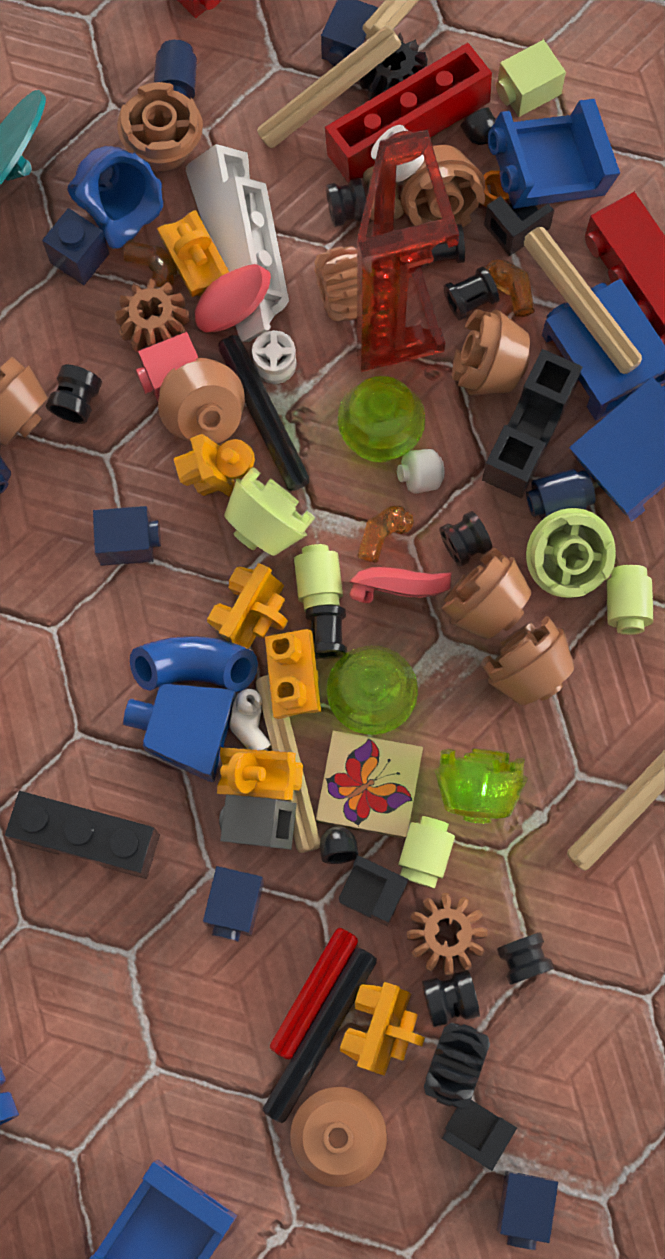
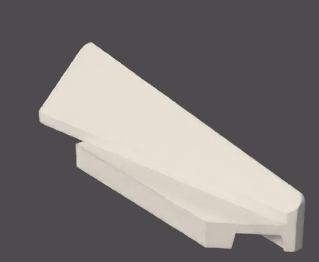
[186,144,289,342]

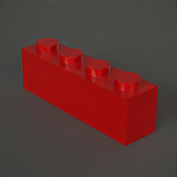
[325,42,492,183]
[585,191,665,345]

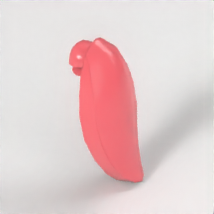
[194,264,271,333]
[349,567,452,604]

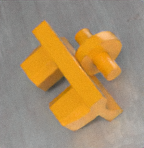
[157,210,229,297]
[174,434,255,497]
[207,563,288,649]
[265,629,321,719]
[217,747,303,800]
[340,982,425,1076]

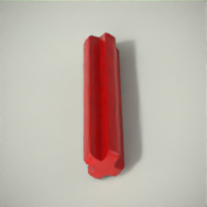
[270,928,358,1060]

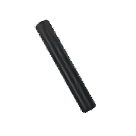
[218,335,309,491]
[263,948,377,1123]

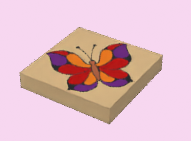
[316,730,423,839]

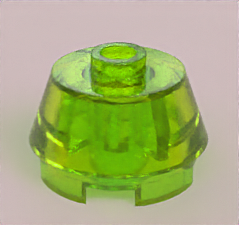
[338,376,425,462]
[327,646,418,735]
[434,748,528,823]

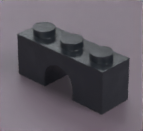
[482,349,583,499]
[5,790,160,879]

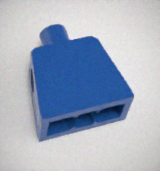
[123,684,236,783]

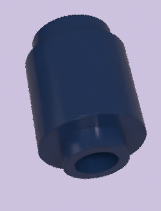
[154,39,197,99]
[526,469,596,520]

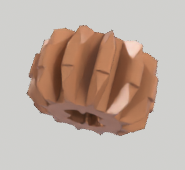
[314,246,373,321]
[115,278,190,352]
[407,893,488,976]

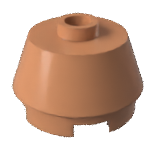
[117,82,203,171]
[401,145,485,230]
[452,309,530,395]
[0,357,48,446]
[158,358,245,444]
[441,548,531,639]
[481,616,574,706]
[290,1087,387,1187]

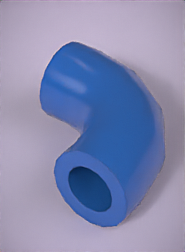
[129,636,258,692]

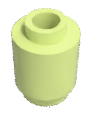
[294,544,343,612]
[606,565,653,635]
[398,816,455,889]

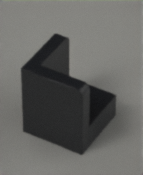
[484,196,554,256]
[339,855,409,927]
[440,1100,517,1171]

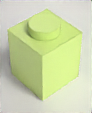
[496,40,566,117]

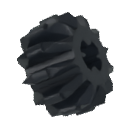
[359,33,428,100]
[424,1022,490,1109]

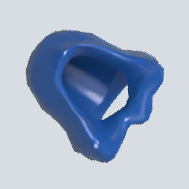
[67,146,164,249]

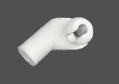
[229,689,271,751]

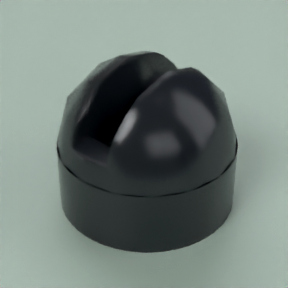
[460,107,496,145]
[320,826,359,864]

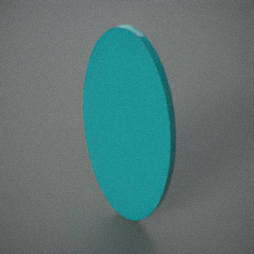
[0,90,46,185]

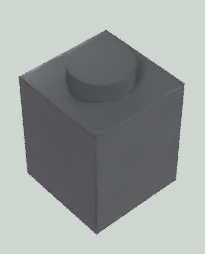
[219,794,297,850]

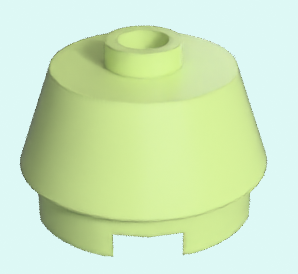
[224,467,315,556]
[526,508,616,598]

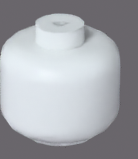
[397,449,445,494]

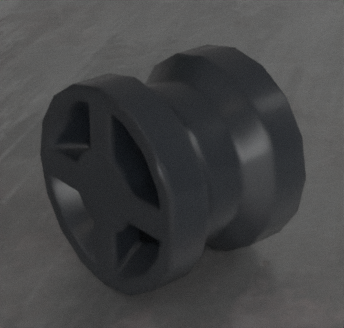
[326,178,368,227]
[439,511,493,567]
[497,932,554,985]

